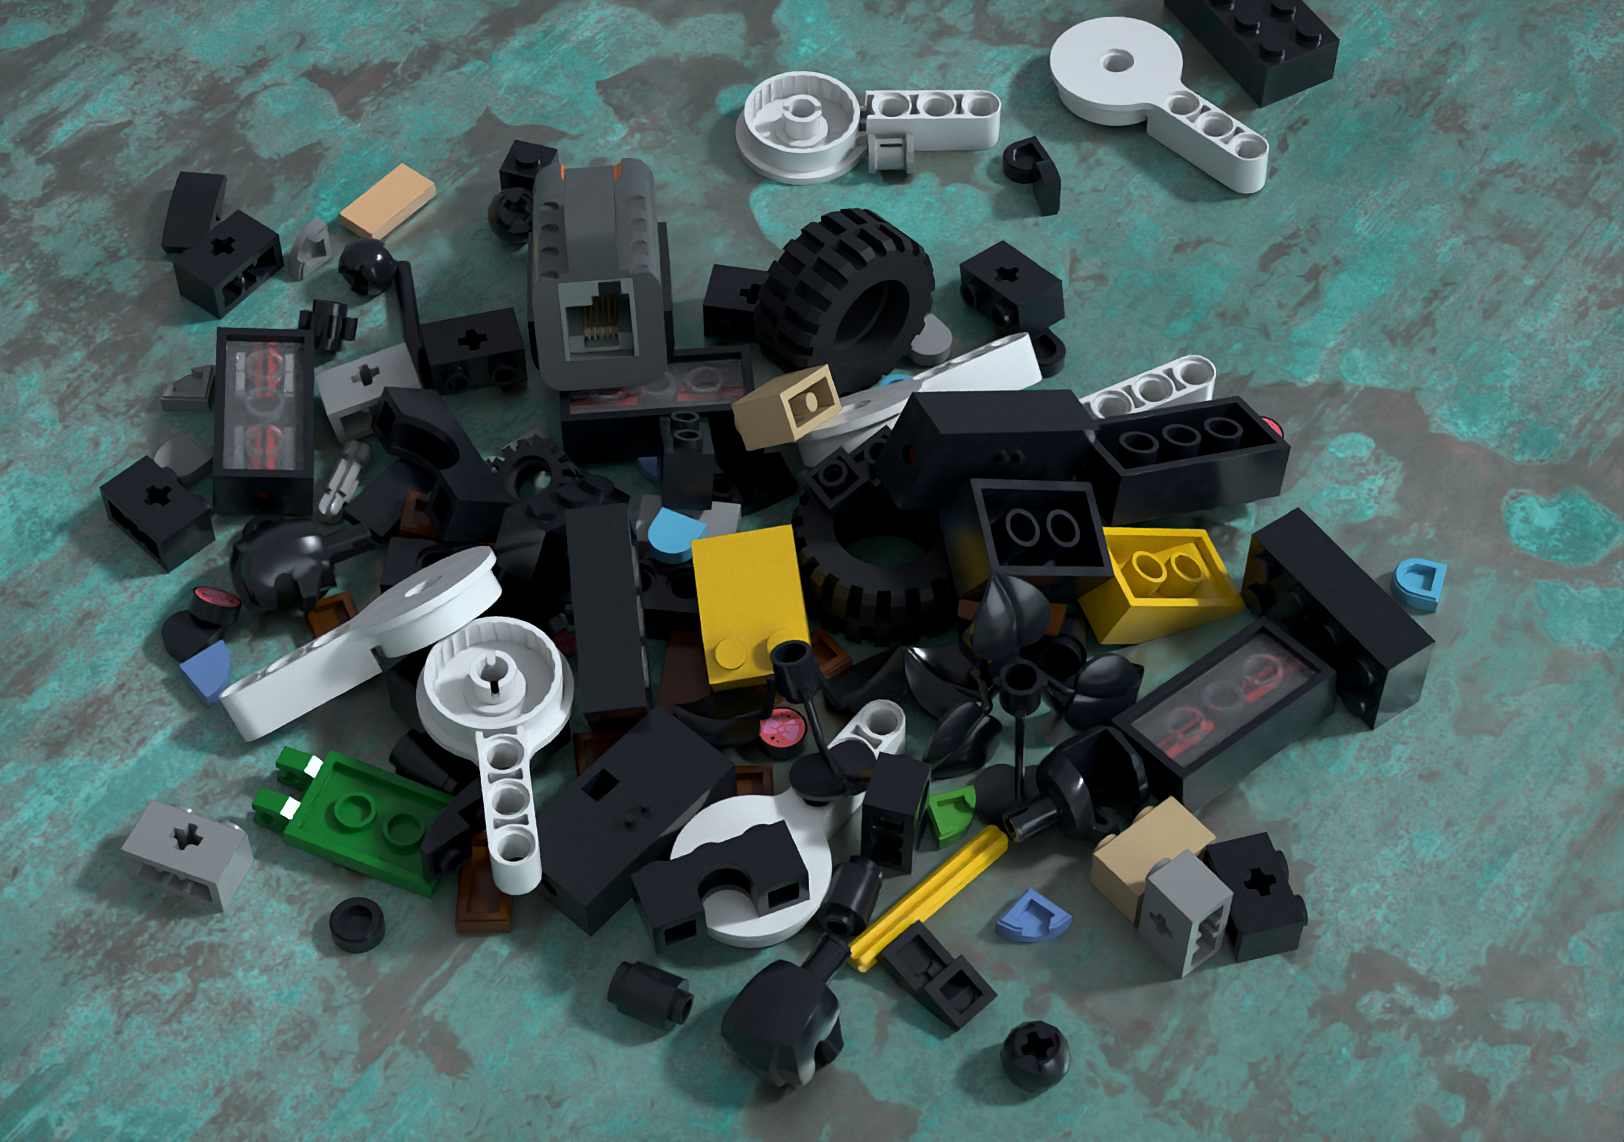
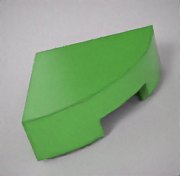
[928,785,976,850]

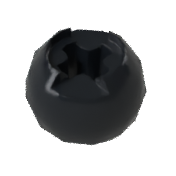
[487,186,533,244]
[338,238,397,295]
[1000,1020,1071,1092]

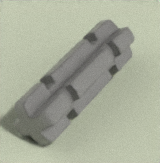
[314,440,372,525]

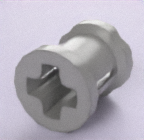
[867,134,914,174]

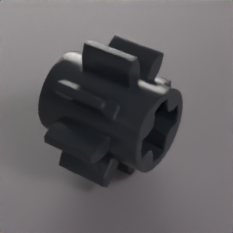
[297,299,358,352]

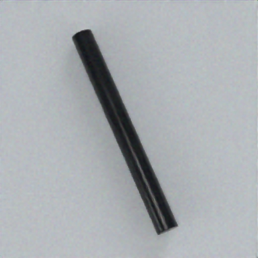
[394,261,430,389]

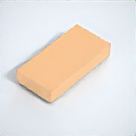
[339,163,436,240]

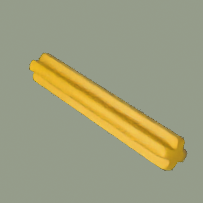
[846,825,1009,973]

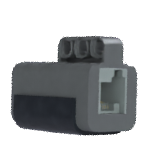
[527,158,675,391]

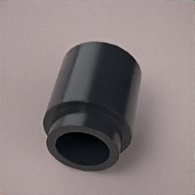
[815,855,883,938]
[607,961,694,1032]

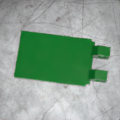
[252,746,455,899]

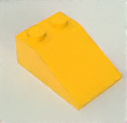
[691,524,812,692]
[1077,527,1246,644]

